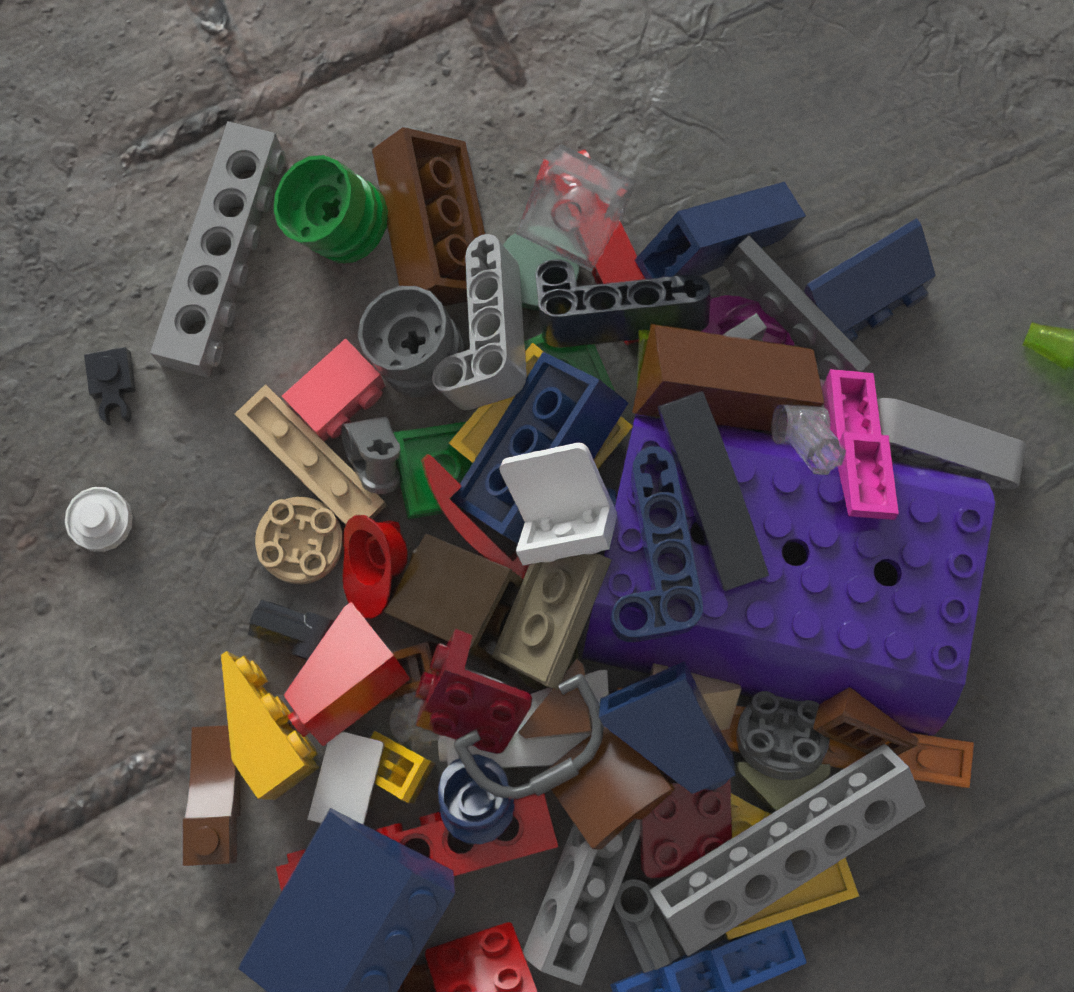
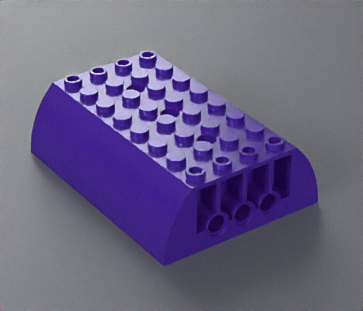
[582,414,995,736]

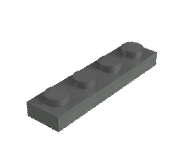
[723,236,871,376]

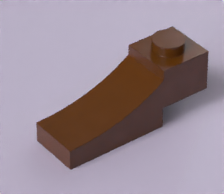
[183,725,240,866]

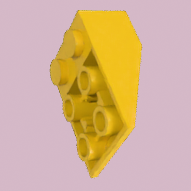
[221,651,319,800]

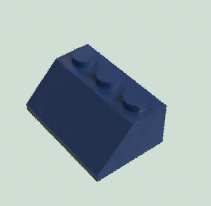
[803,218,936,342]

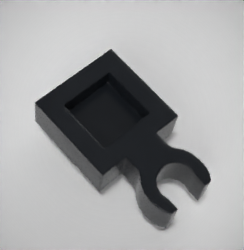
[84,347,136,425]

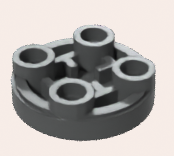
[736,691,830,780]

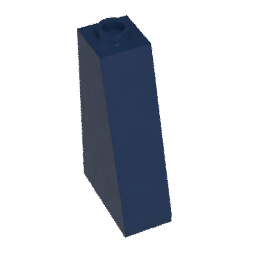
[635,181,806,279]

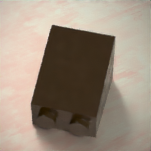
[385,533,523,675]

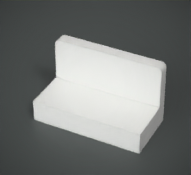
[307,732,384,825]

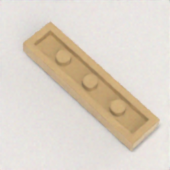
[235,384,387,525]

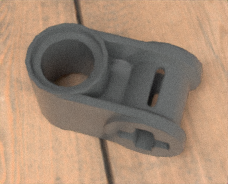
[341,416,400,494]

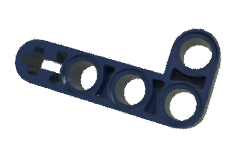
[610,446,703,642]

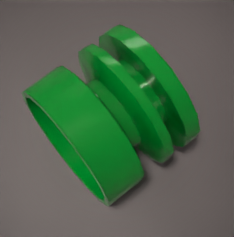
[273,155,388,264]

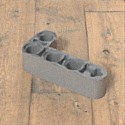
[432,234,527,410]
[877,398,1026,489]

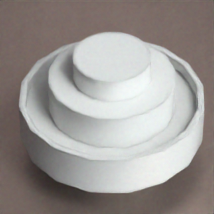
[65,487,133,552]

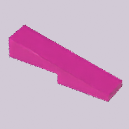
[822,369,899,520]

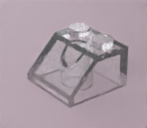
[516,144,637,271]

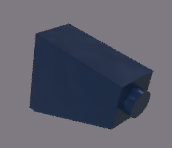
[599,661,736,794]

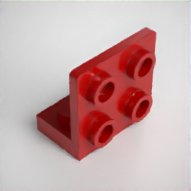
[425,922,537,992]

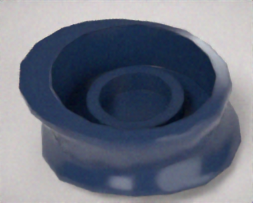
[438,754,515,844]

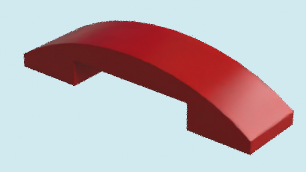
[421,454,530,579]

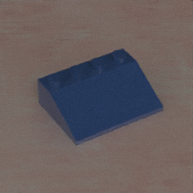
[238,808,455,992]

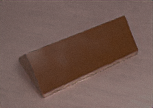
[632,324,824,435]

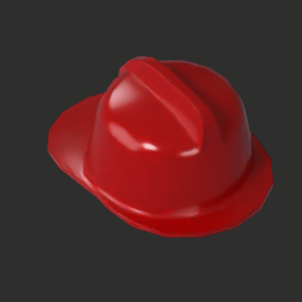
[343,515,408,618]

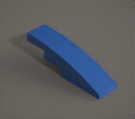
[610,919,807,992]

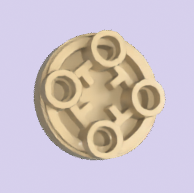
[255,497,344,584]

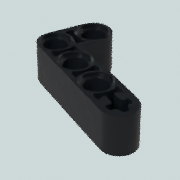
[535,259,710,348]

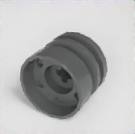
[358,286,467,397]

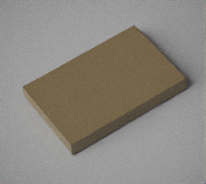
[492,553,612,690]

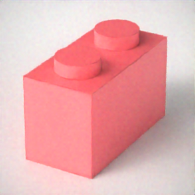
[282,338,385,441]

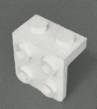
[500,443,617,565]

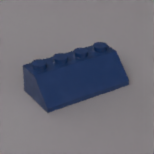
[450,352,629,544]

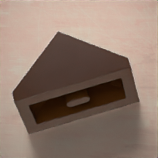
[518,659,591,741]

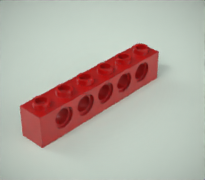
[276,793,558,891]

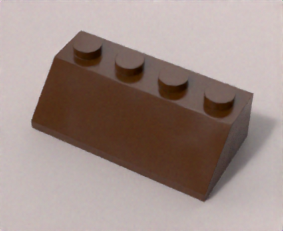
[372,127,485,306]

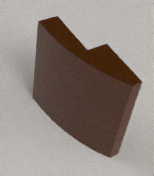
[549,727,676,850]

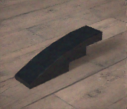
[657,391,769,591]

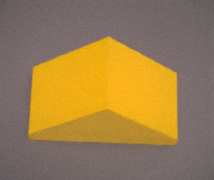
[370,730,435,803]

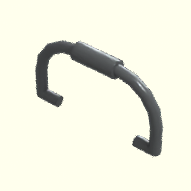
[454,674,604,799]

